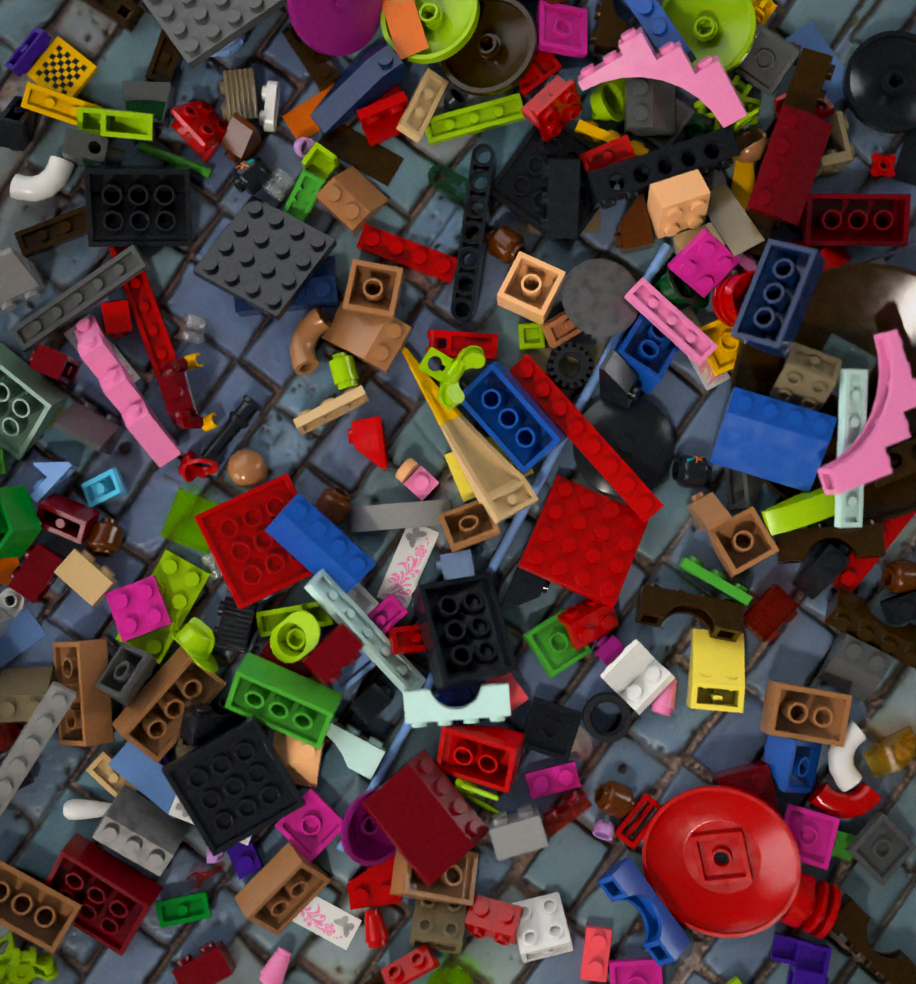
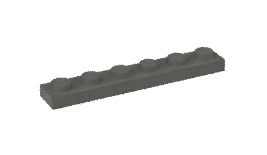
[10,244,149,352]

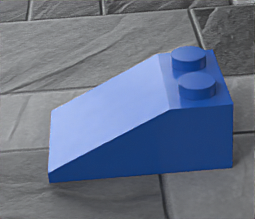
[616,313,679,395]

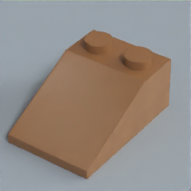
[322,299,413,375]
[759,679,852,747]
[390,849,479,906]

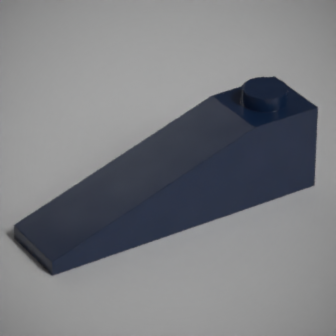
[310,40,407,136]

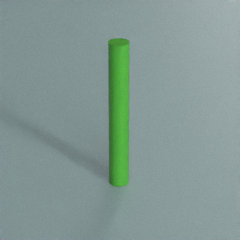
[139,142,213,179]

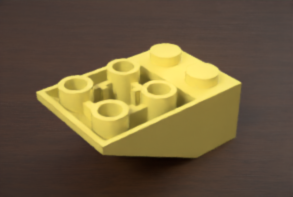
[686,628,745,713]

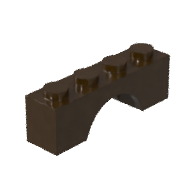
[590,0,630,55]
[775,520,885,565]
[635,584,744,642]
[824,587,916,669]
[831,893,916,984]

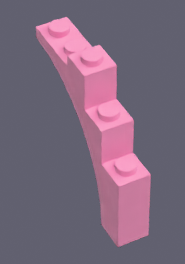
[578,27,747,128]
[72,314,181,468]
[817,329,916,495]

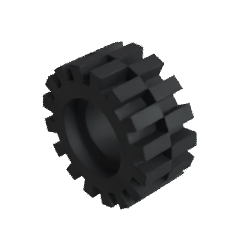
[547,342,594,390]

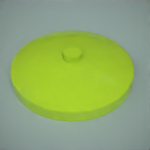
[381,0,480,64]
[656,0,757,74]

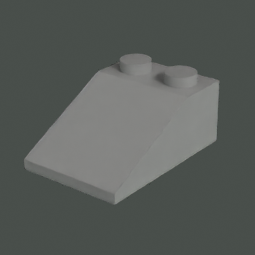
[0,247,46,312]

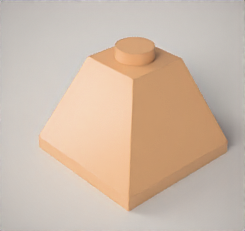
[272,730,326,788]

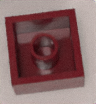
[299,623,364,684]

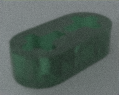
[428,164,468,202]

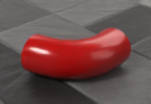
[808,782,882,819]

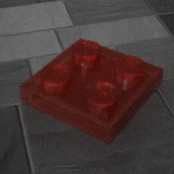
[541,789,593,837]

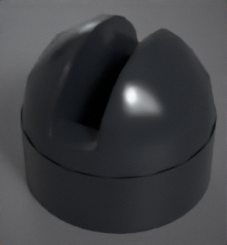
[444,89,466,111]

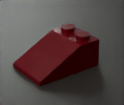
[713,760,779,813]

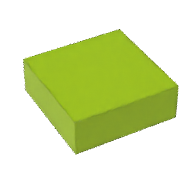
[518,323,545,350]

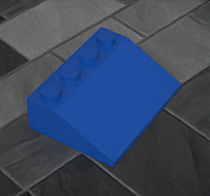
[709,387,837,493]

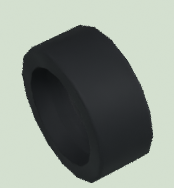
[582,692,632,743]

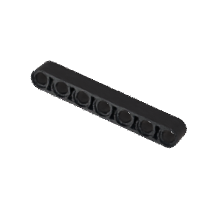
[451,143,497,323]

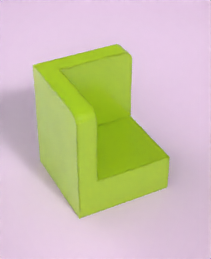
[301,142,339,181]

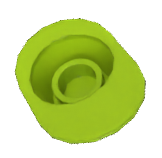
[590,78,626,122]
[270,611,320,663]
[171,617,219,673]

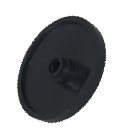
[842,30,916,134]
[572,397,675,497]

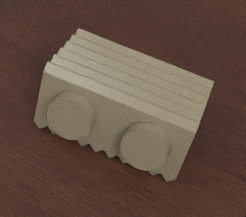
[219,68,260,125]

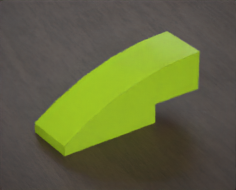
[77,106,154,141]
[761,487,835,536]
[255,601,337,637]

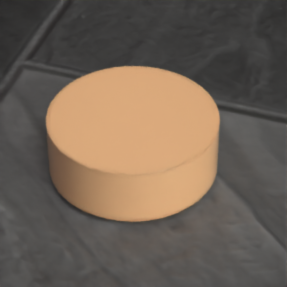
[395,458,419,483]

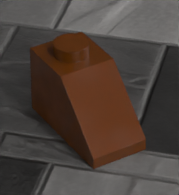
[221,112,263,164]
[614,193,655,255]

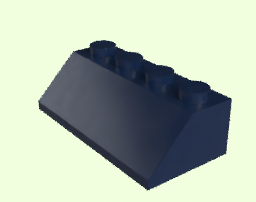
[730,239,825,358]
[234,256,340,317]

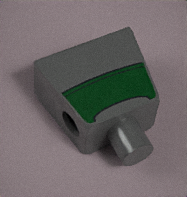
[122,81,176,143]
[62,127,125,167]

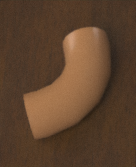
[290,306,331,376]

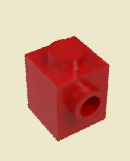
[100,299,132,338]

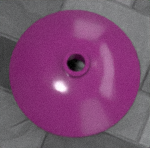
[341,788,396,866]

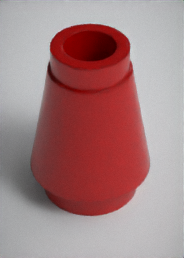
[364,908,390,949]

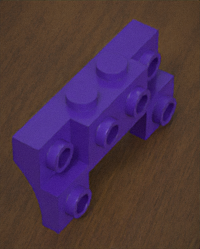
[770,932,832,984]

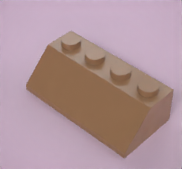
[52,639,115,747]
[112,646,227,763]
[0,860,82,954]

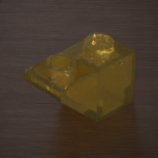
[863,726,916,777]

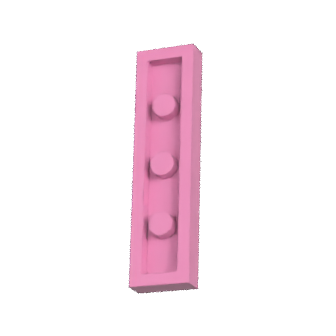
[624,277,718,366]

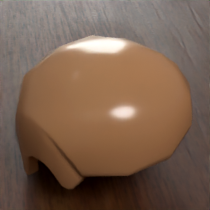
[735,128,769,163]
[227,448,268,490]

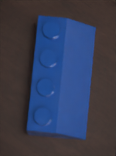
[462,362,568,474]
[265,492,376,594]

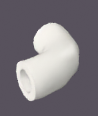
[10,156,75,202]
[827,719,866,792]

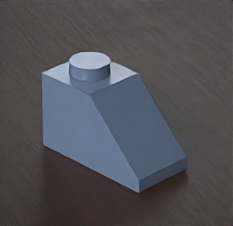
[436,550,475,580]

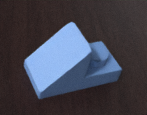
[30,462,79,503]

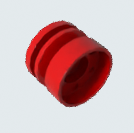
[712,270,756,327]
[778,871,841,939]

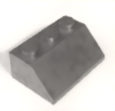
[92,784,191,877]

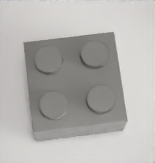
[488,804,549,861]

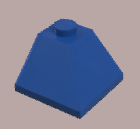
[764,735,822,794]

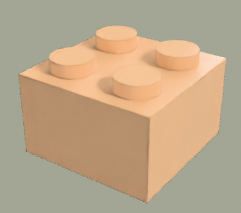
[647,169,711,239]
[497,251,566,325]

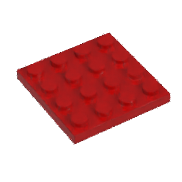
[193,473,313,610]
[517,475,649,609]

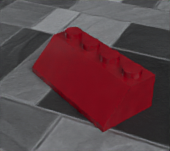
[747,105,833,226]
[799,193,911,247]

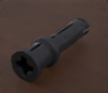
[200,394,263,465]

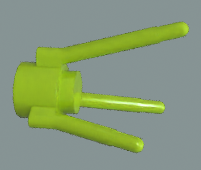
[454,775,518,814]

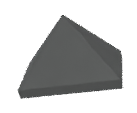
[724,467,764,510]

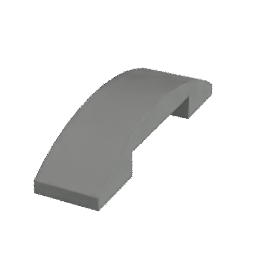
[350,499,451,533]

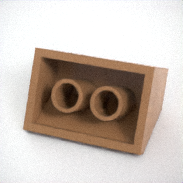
[234,842,332,935]

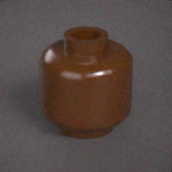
[487,226,525,264]
[315,486,352,525]
[88,518,124,557]
[882,560,916,594]
[594,780,635,818]

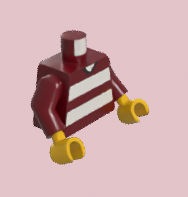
[158,353,220,432]

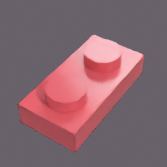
[580,925,612,982]

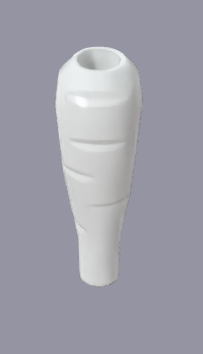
[63,799,112,820]

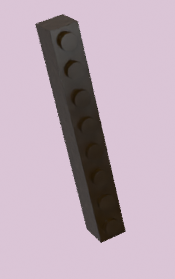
[742,47,836,259]

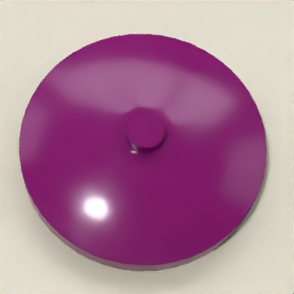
[287,0,382,56]

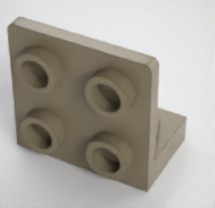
[815,110,855,179]
[770,342,843,412]
[409,899,467,954]

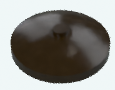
[440,0,538,97]

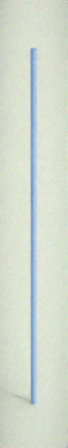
[336,243,671,852]

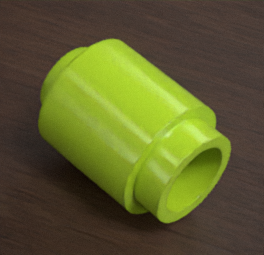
[329,352,359,391]

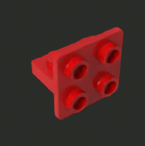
[520,75,583,142]
[356,85,408,147]
[171,99,229,162]

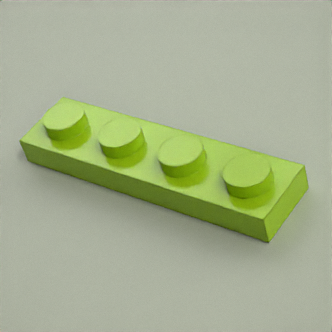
[425,93,526,146]

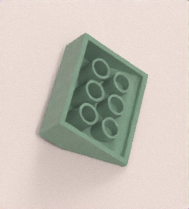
[0,342,68,461]

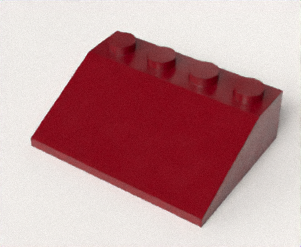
[361,749,489,887]
[44,833,164,956]

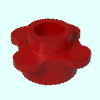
[870,152,897,179]

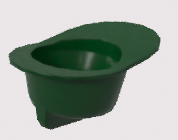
[654,266,709,309]

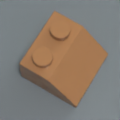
[315,166,389,237]
[342,259,405,318]
[438,500,501,552]
[707,506,779,579]

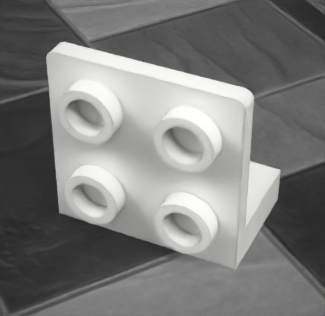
[600,639,675,715]
[511,892,573,963]

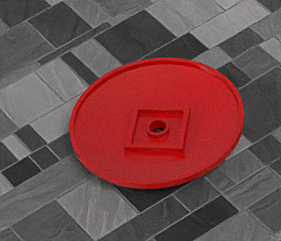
[642,785,801,938]

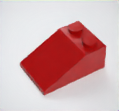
[436,725,525,793]

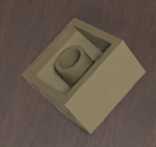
[0,666,55,723]

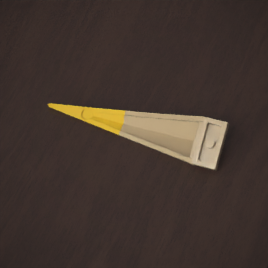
[402,347,539,525]

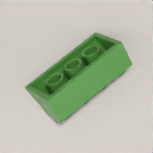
[225,652,344,749]

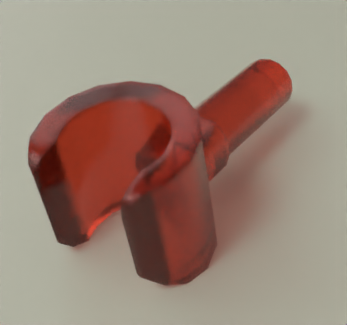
[186,865,223,890]

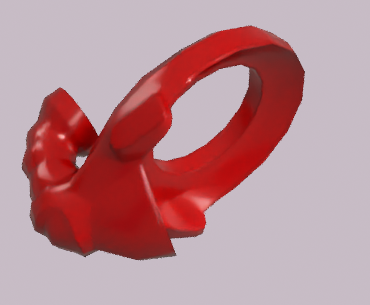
[178,450,219,482]

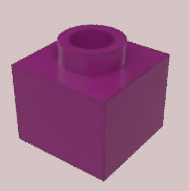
[593,634,625,666]

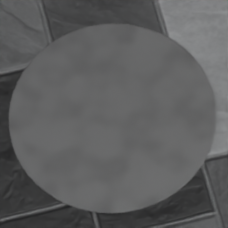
[561,258,639,337]

